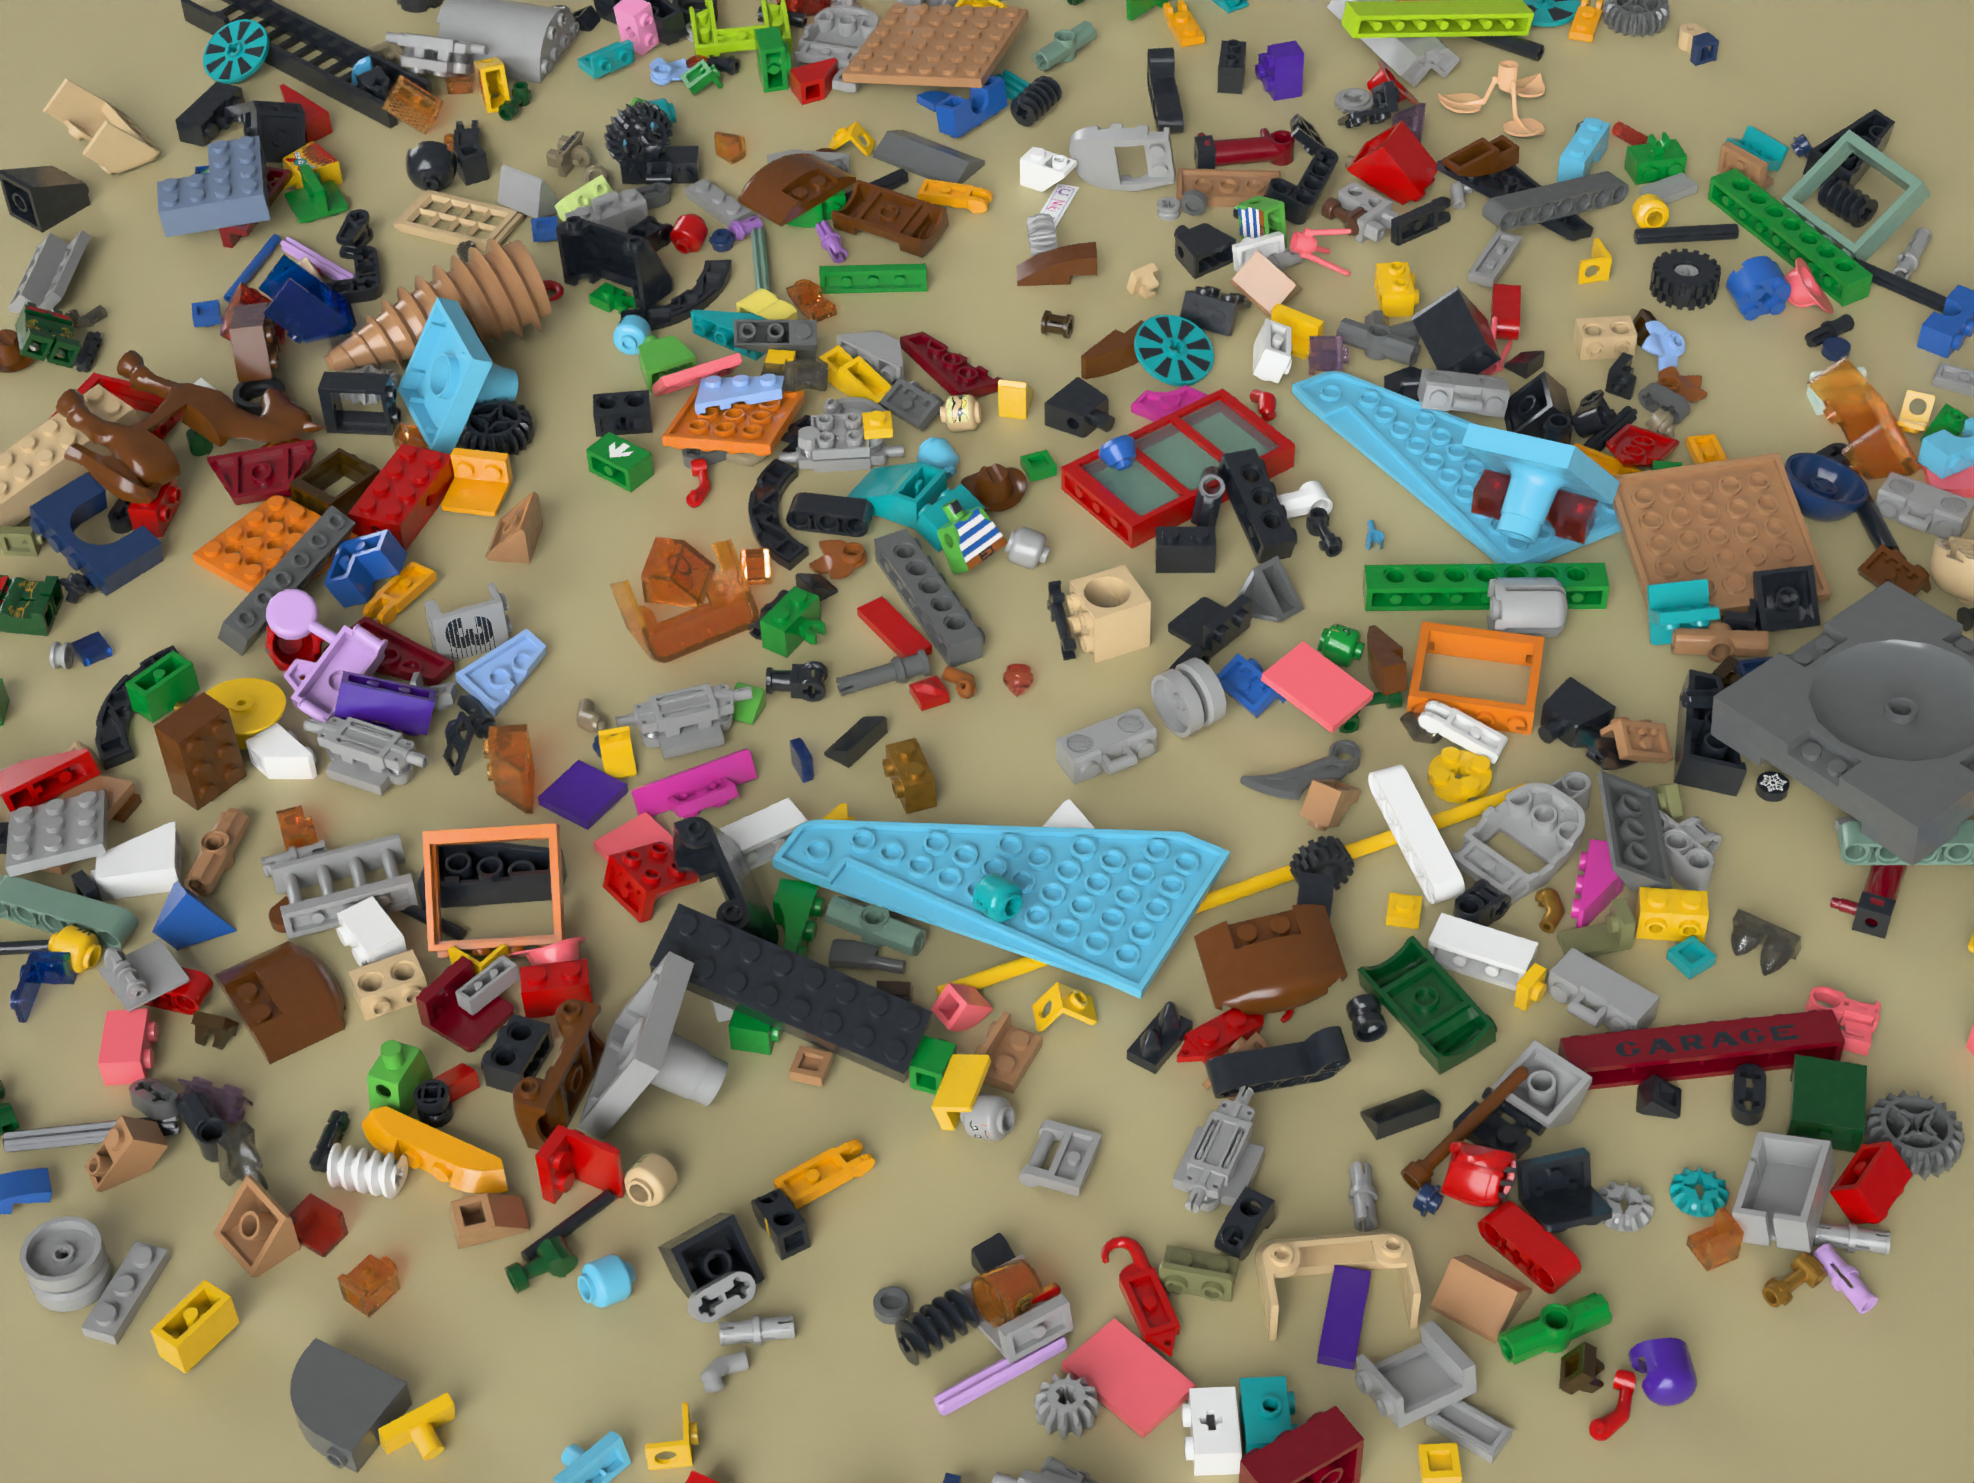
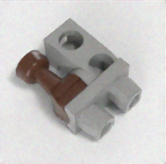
[1321,181,1400,244]

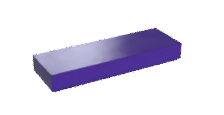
[1317,1265,1371,1370]

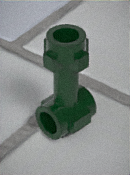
[498,81,532,121]

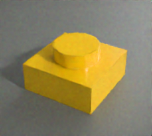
[862,411,893,440]
[1385,892,1423,929]
[1514,963,1547,1012]
[1417,1443,1462,1483]

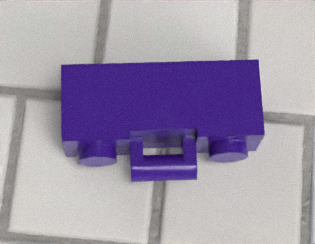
[334,671,436,736]

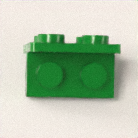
[284,164,348,223]

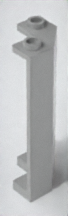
[1327,0,1461,87]

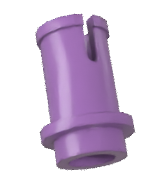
[728,215,763,241]

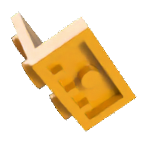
[441,448,513,516]

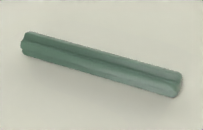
[750,227,771,292]

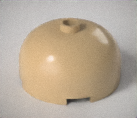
[1930,536,1974,605]

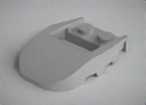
[794,5,878,69]
[1069,123,1176,192]
[1450,783,1586,904]

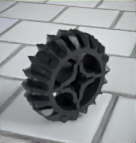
[604,100,673,169]
[459,398,534,455]

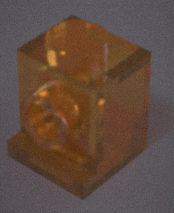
[276,805,318,851]
[337,1253,401,1318]

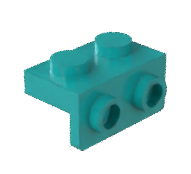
[577,40,635,79]
[1725,126,1789,171]

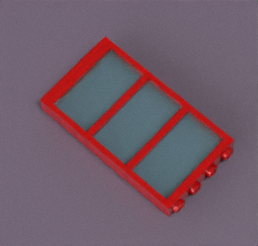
[1061,388,1295,549]

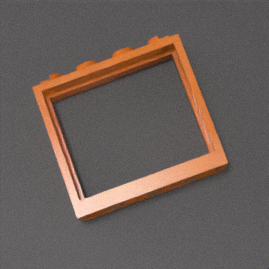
[1406,621,1545,735]
[422,823,566,958]

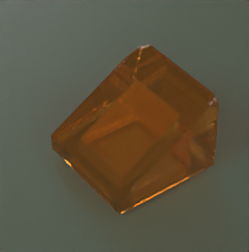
[446,76,474,95]
[714,132,746,164]
[393,423,429,450]
[740,548,771,585]

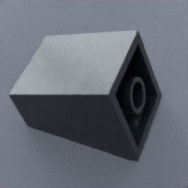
[0,166,91,233]
[1411,286,1501,375]

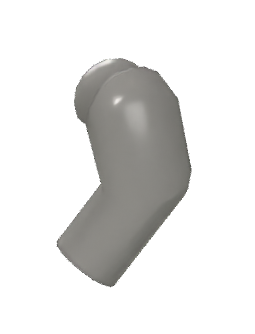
[1450,181,1473,209]
[700,1351,749,1394]

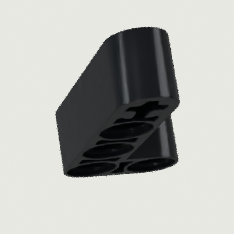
[1147,47,1184,133]
[1263,147,1339,225]
[1205,1026,1352,1099]

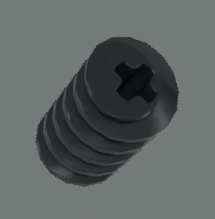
[1010,76,1062,127]
[1817,175,1878,228]
[895,1289,979,1366]

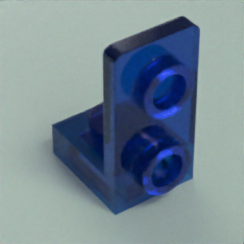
[10,951,78,1023]

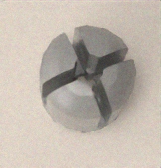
[1487,577,1568,638]

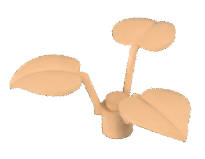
[1438,60,1546,137]

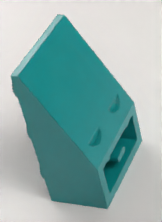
[847,462,947,529]

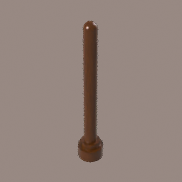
[1401,1066,1529,1192]

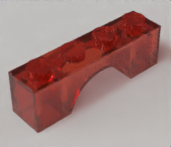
[1471,469,1598,544]

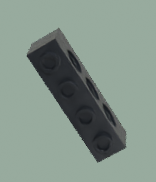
[1219,448,1297,564]

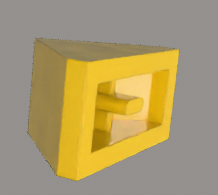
[998,380,1035,419]

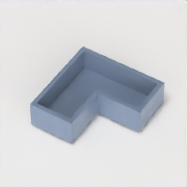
[157,136,271,237]

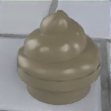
[583,164,609,184]
[1645,408,1675,437]

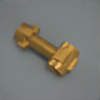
[1762,1252,1827,1307]

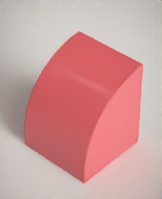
[931,983,993,1032]

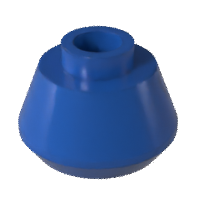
[1098,435,1136,471]

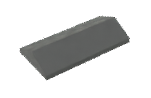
[873,130,985,184]
[1597,771,1672,890]

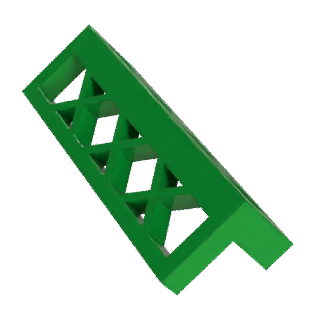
[819,263,927,294]

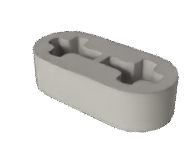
[687,1271,756,1323]

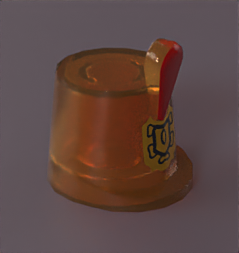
[971,1259,1061,1330]

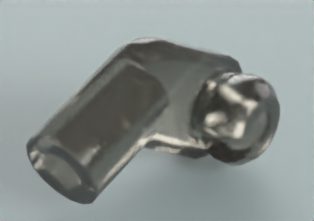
[456,240,476,264]
[65,305,107,328]
[1400,711,1442,744]

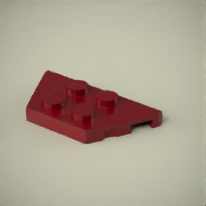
[207,439,317,505]

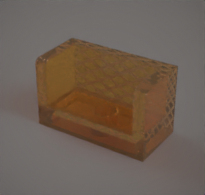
[382,75,444,135]

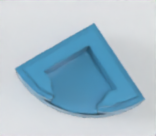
[351,56,374,85]

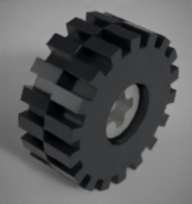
[1649,248,1721,311]

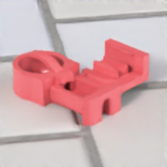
[1805,986,1881,1056]

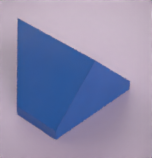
[152,881,237,951]

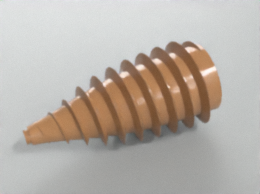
[324,238,551,372]

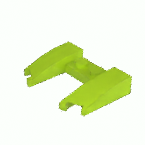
[689,0,793,63]

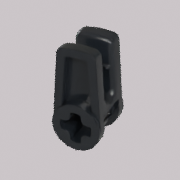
[336,209,374,259]

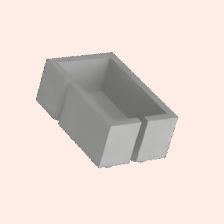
[1732,1131,1835,1252]

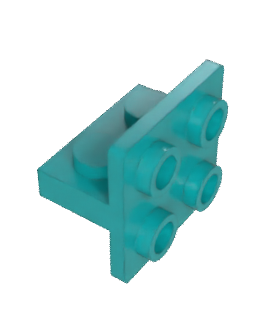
[1647,579,1720,645]

